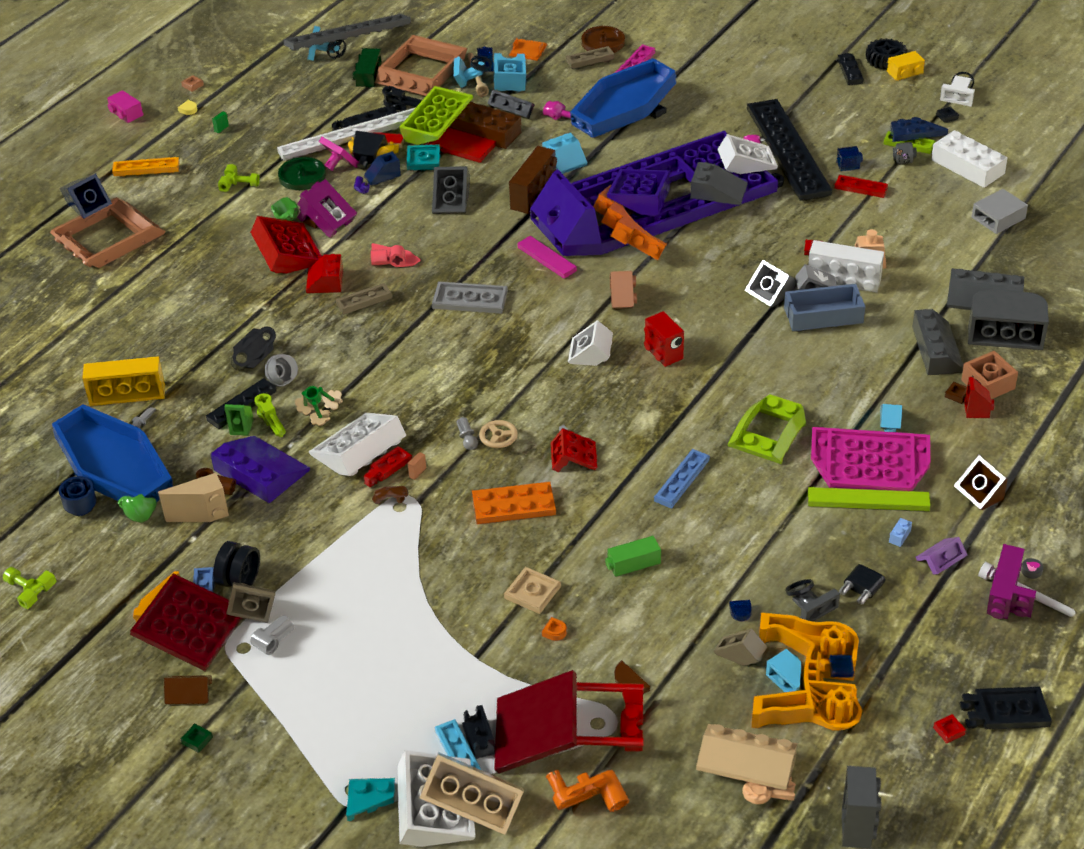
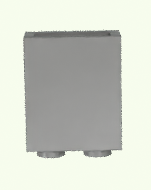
[972,189,1028,234]

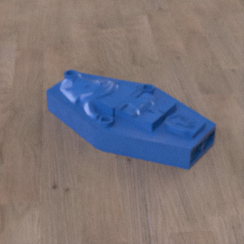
[570,58,676,138]
[52,404,173,502]

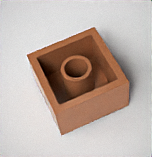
[961,351,1018,399]

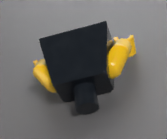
[348,130,399,170]

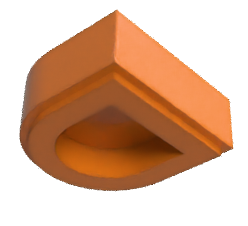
[542,617,567,641]

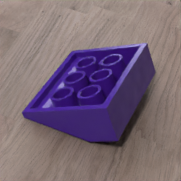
[607,169,670,217]
[211,436,310,504]

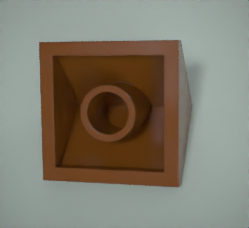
[954,455,1008,510]

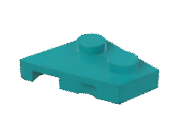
[346,778,396,821]

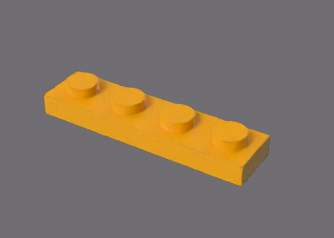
[112,157,180,177]

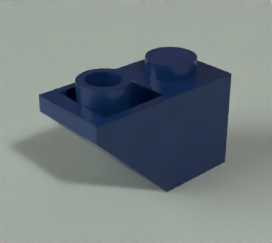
[364,151,401,186]

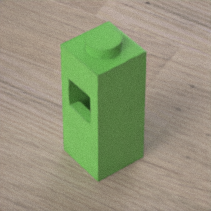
[605,536,661,577]

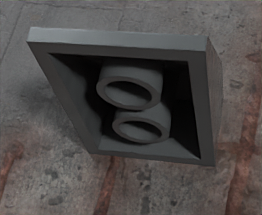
[691,162,748,205]
[432,166,470,214]

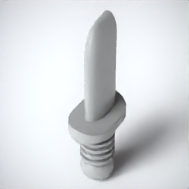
[131,407,156,428]

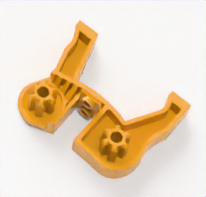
[751,612,862,731]

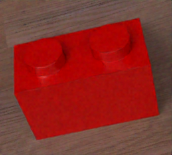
[306,254,343,294]

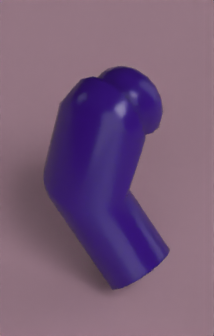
[354,176,370,194]

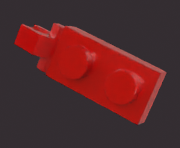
[364,446,412,487]

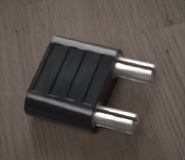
[839,564,886,605]

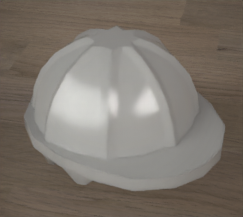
[265,354,298,386]

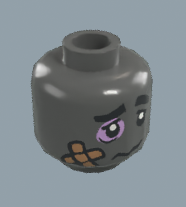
[893,142,917,164]

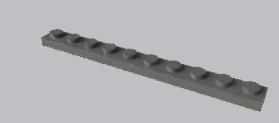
[284,14,411,51]

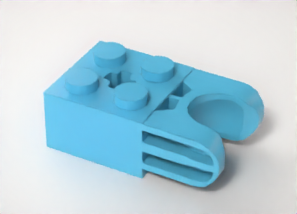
[494,53,526,92]

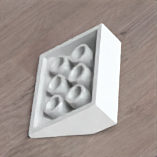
[309,413,406,476]
[397,750,475,847]

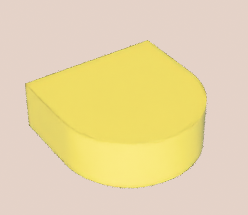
[178,100,198,115]

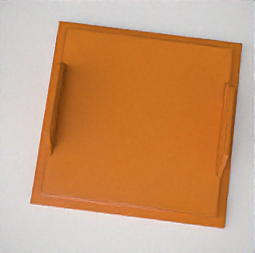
[509,38,547,61]

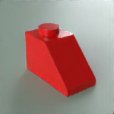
[964,377,994,418]

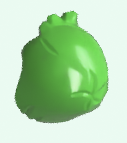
[271,197,299,221]
[118,494,157,523]

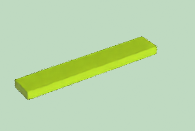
[808,487,930,511]

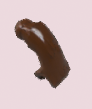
[372,486,409,504]

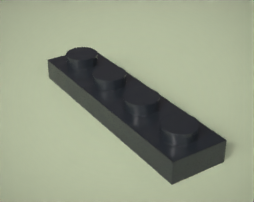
[206,378,277,429]

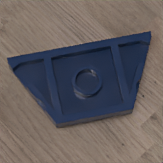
[890,117,949,142]

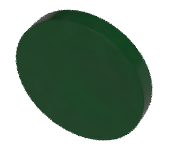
[278,157,326,190]

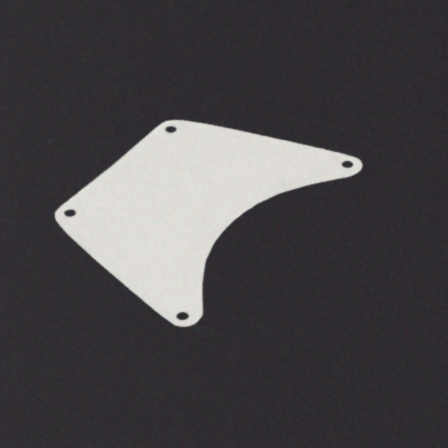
[225,495,618,806]

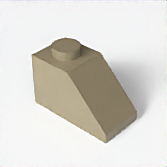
[713,628,767,666]

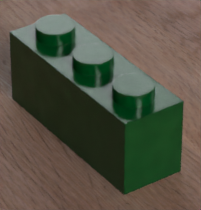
[353,48,382,87]

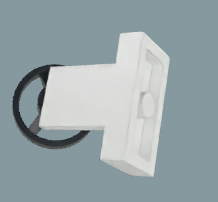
[940,72,975,106]

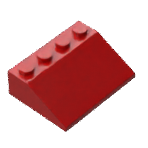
[250,216,322,274]

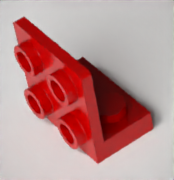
[551,428,597,472]

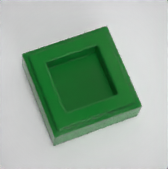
[212,111,229,134]

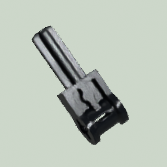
[382,86,422,107]

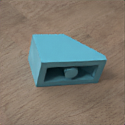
[880,404,902,432]
[766,649,801,692]

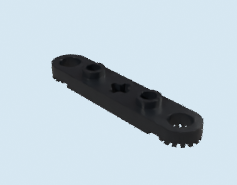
[332,103,407,131]

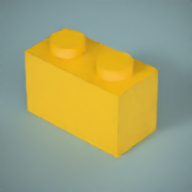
[887,51,925,81]

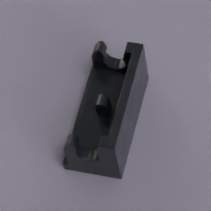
[462,705,495,759]

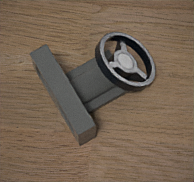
[785,579,840,621]

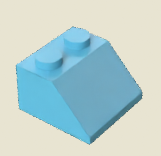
[542,133,587,174]

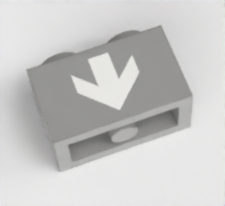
[795,264,837,290]

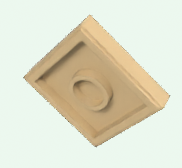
[504,567,561,614]

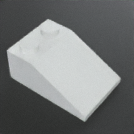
[718,134,778,174]

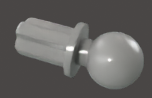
[456,417,478,450]

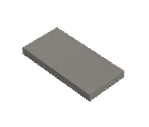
[432,282,508,314]

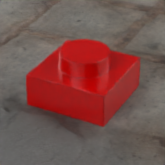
[933,714,966,744]

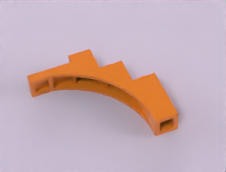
[593,185,667,260]

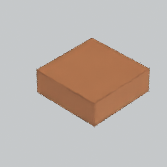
[181,75,204,92]
[408,452,426,480]

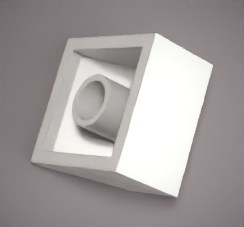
[568,320,613,366]

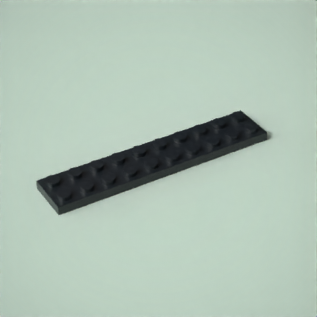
[747,99,832,201]

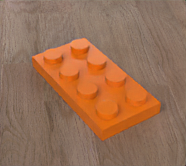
[472,482,556,524]

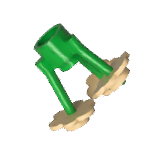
[295,386,343,426]

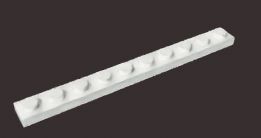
[277,108,415,161]

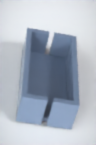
[784,284,865,331]

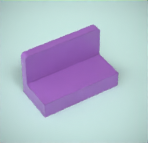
[916,537,967,575]

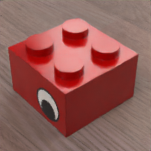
[644,311,684,367]

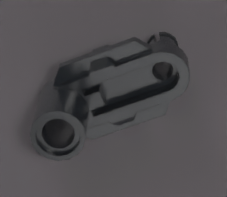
[231,326,276,371]

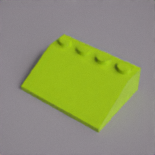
[399,86,474,145]

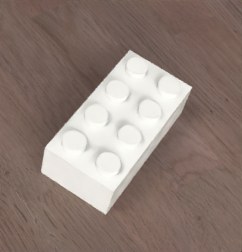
[931,130,1008,188]
[808,240,884,292]

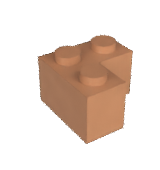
[610,271,637,309]

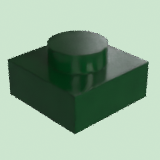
[180,723,213,753]

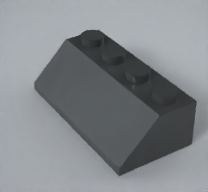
[947,268,1024,310]
[912,309,963,375]

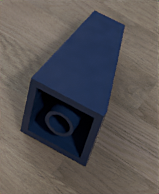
[59,174,112,219]

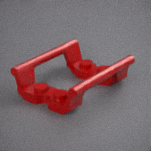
[570,682,644,751]

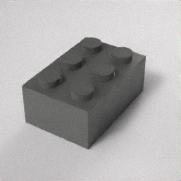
[842,766,881,849]

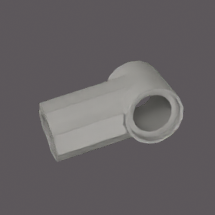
[250,615,294,655]

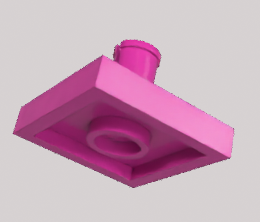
[318,136,358,171]

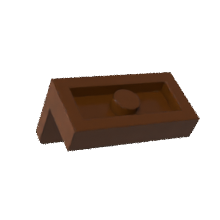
[164,675,212,704]

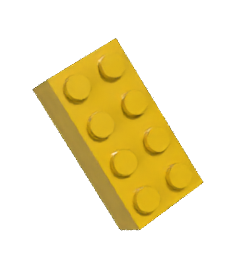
[82,356,165,406]

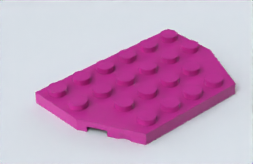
[811,427,931,491]

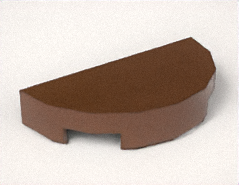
[614,660,650,694]

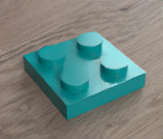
[407,144,440,171]

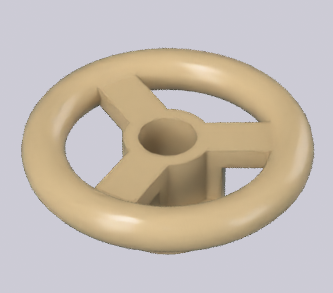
[479,420,518,448]

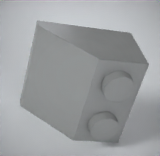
[745,260,797,307]

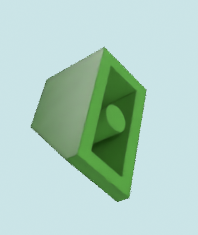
[225,404,254,436]

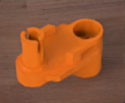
[546,770,630,812]

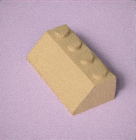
[696,724,798,790]
[419,752,524,835]

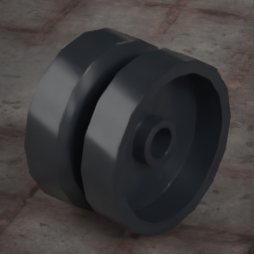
[213,541,260,587]

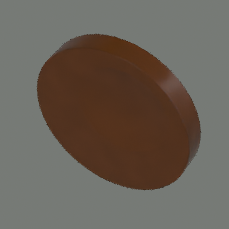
[581,26,625,53]

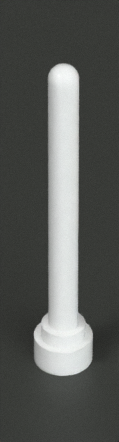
[978,562,1075,617]

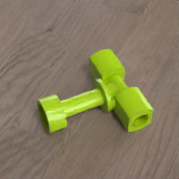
[218,164,260,192]
[3,567,57,610]

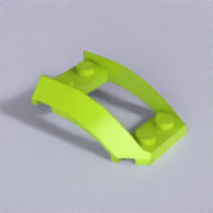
[728,394,806,464]

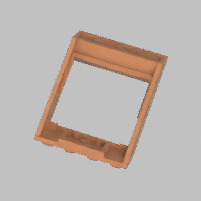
[375,35,467,96]
[50,197,166,268]

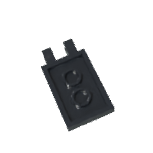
[959,686,1052,730]

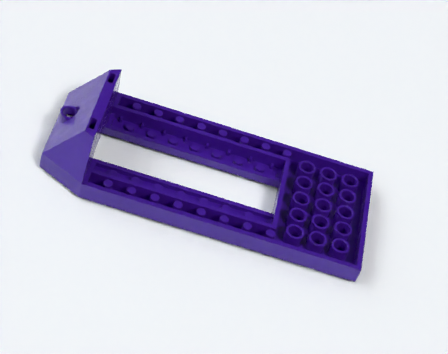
[530,131,778,256]

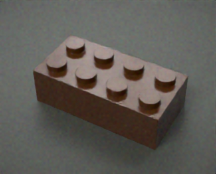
[450,101,522,149]
[509,145,557,214]

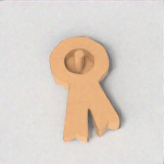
[742,777,796,804]

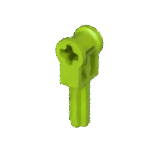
[254,393,286,438]

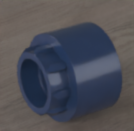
[59,476,97,516]

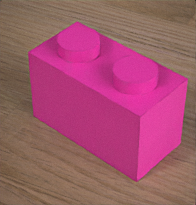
[107,90,143,123]

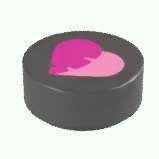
[1021,558,1043,579]

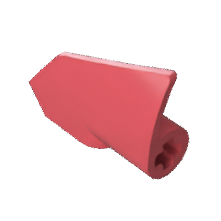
[371,243,420,267]

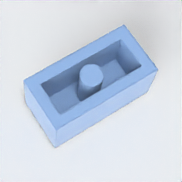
[889,518,912,547]

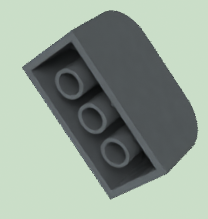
[968,289,1049,350]

